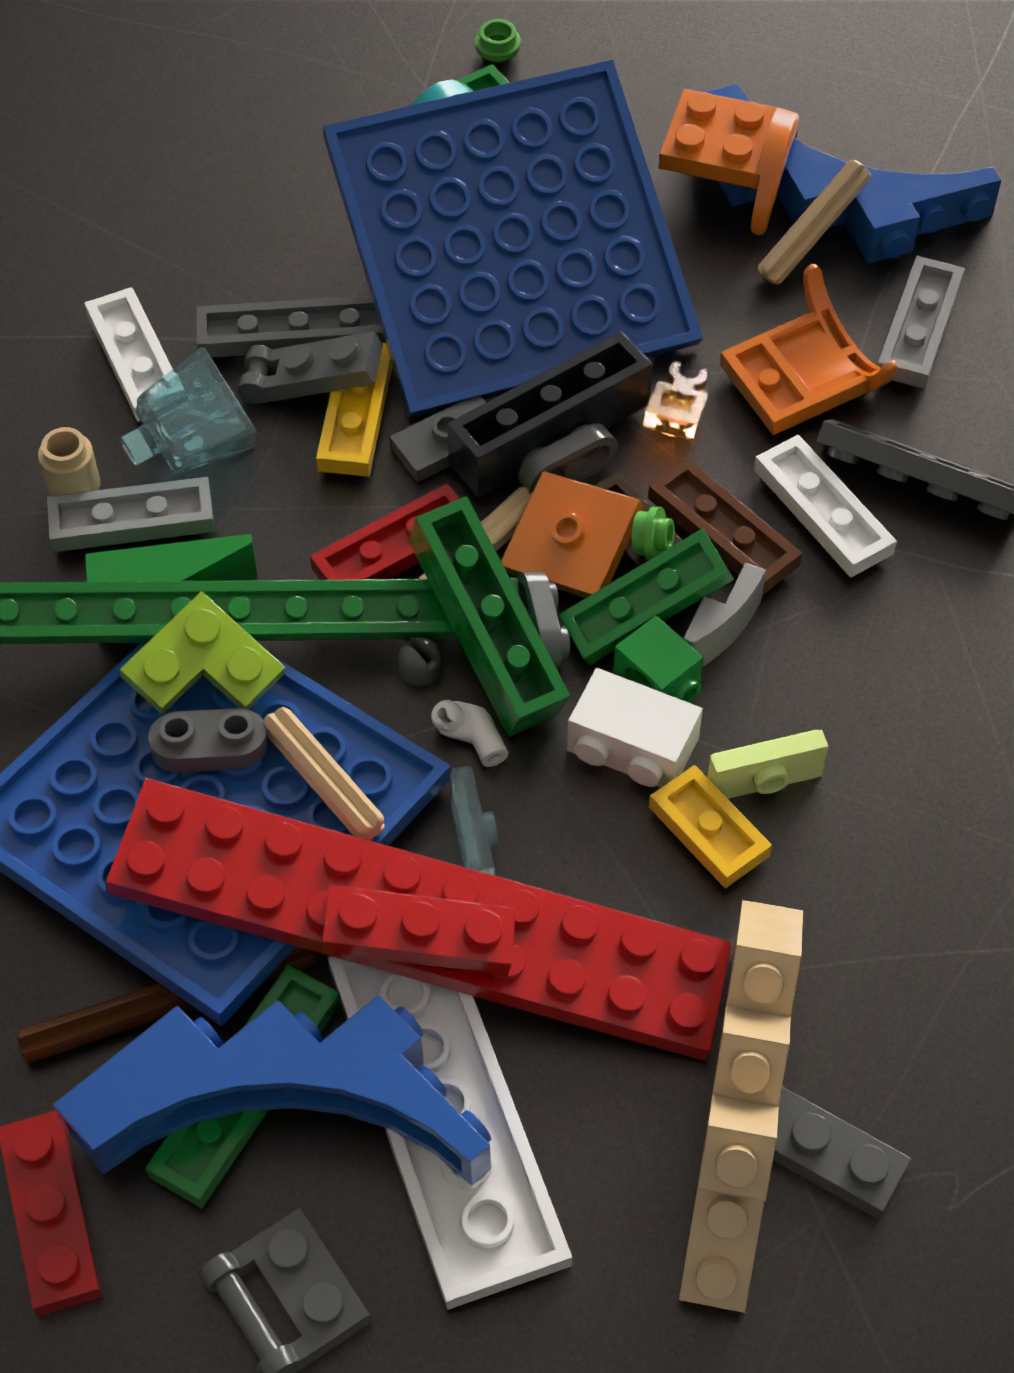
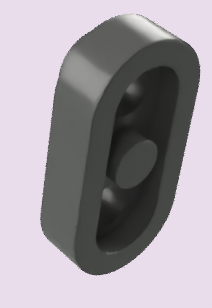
[518,423,618,494]
[516,571,570,670]
[148,708,268,773]

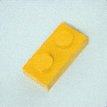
[649,765,772,889]

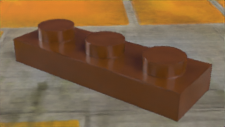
[648,458,802,595]

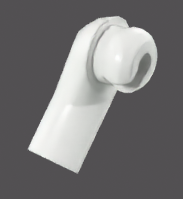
[431,700,509,767]

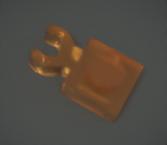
[643,361,708,440]

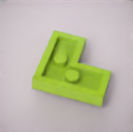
[120,591,285,715]

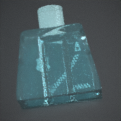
[120,346,257,474]

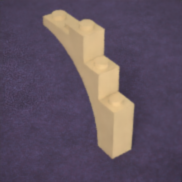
[679,900,803,1313]

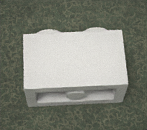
[567,667,703,787]

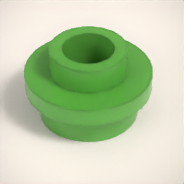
[475,19,521,62]
[632,506,675,561]

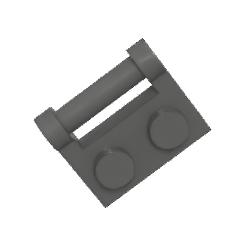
[199,1208,371,1373]

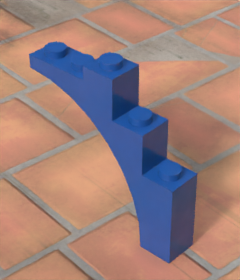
[704,84,1002,264]
[53,995,491,1186]

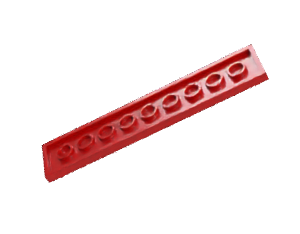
[106,778,732,1061]

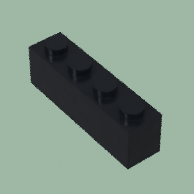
[447,331,653,498]

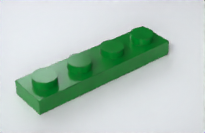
[145,964,341,1208]

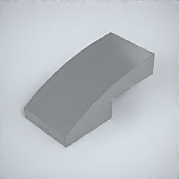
[683,562,766,666]

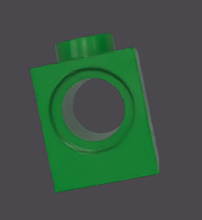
[613,615,704,703]

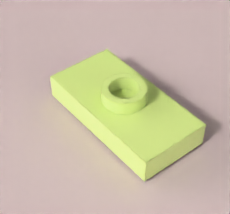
[707,729,829,799]

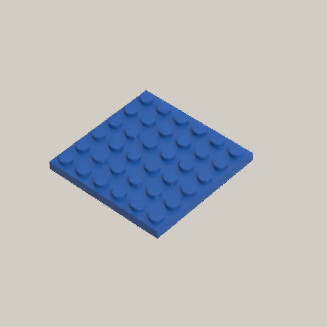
[322,59,703,419]
[0,642,451,1026]

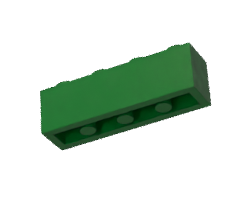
[409,496,570,737]

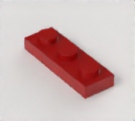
[310,483,460,580]
[321,885,516,975]
[0,1111,103,1317]

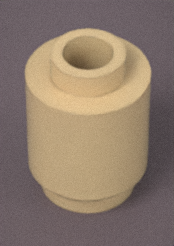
[38,427,100,496]

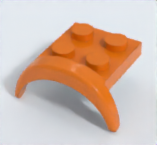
[658,89,799,235]
[720,264,897,435]

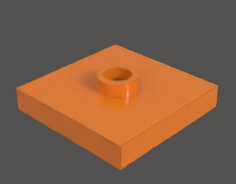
[501,471,644,598]

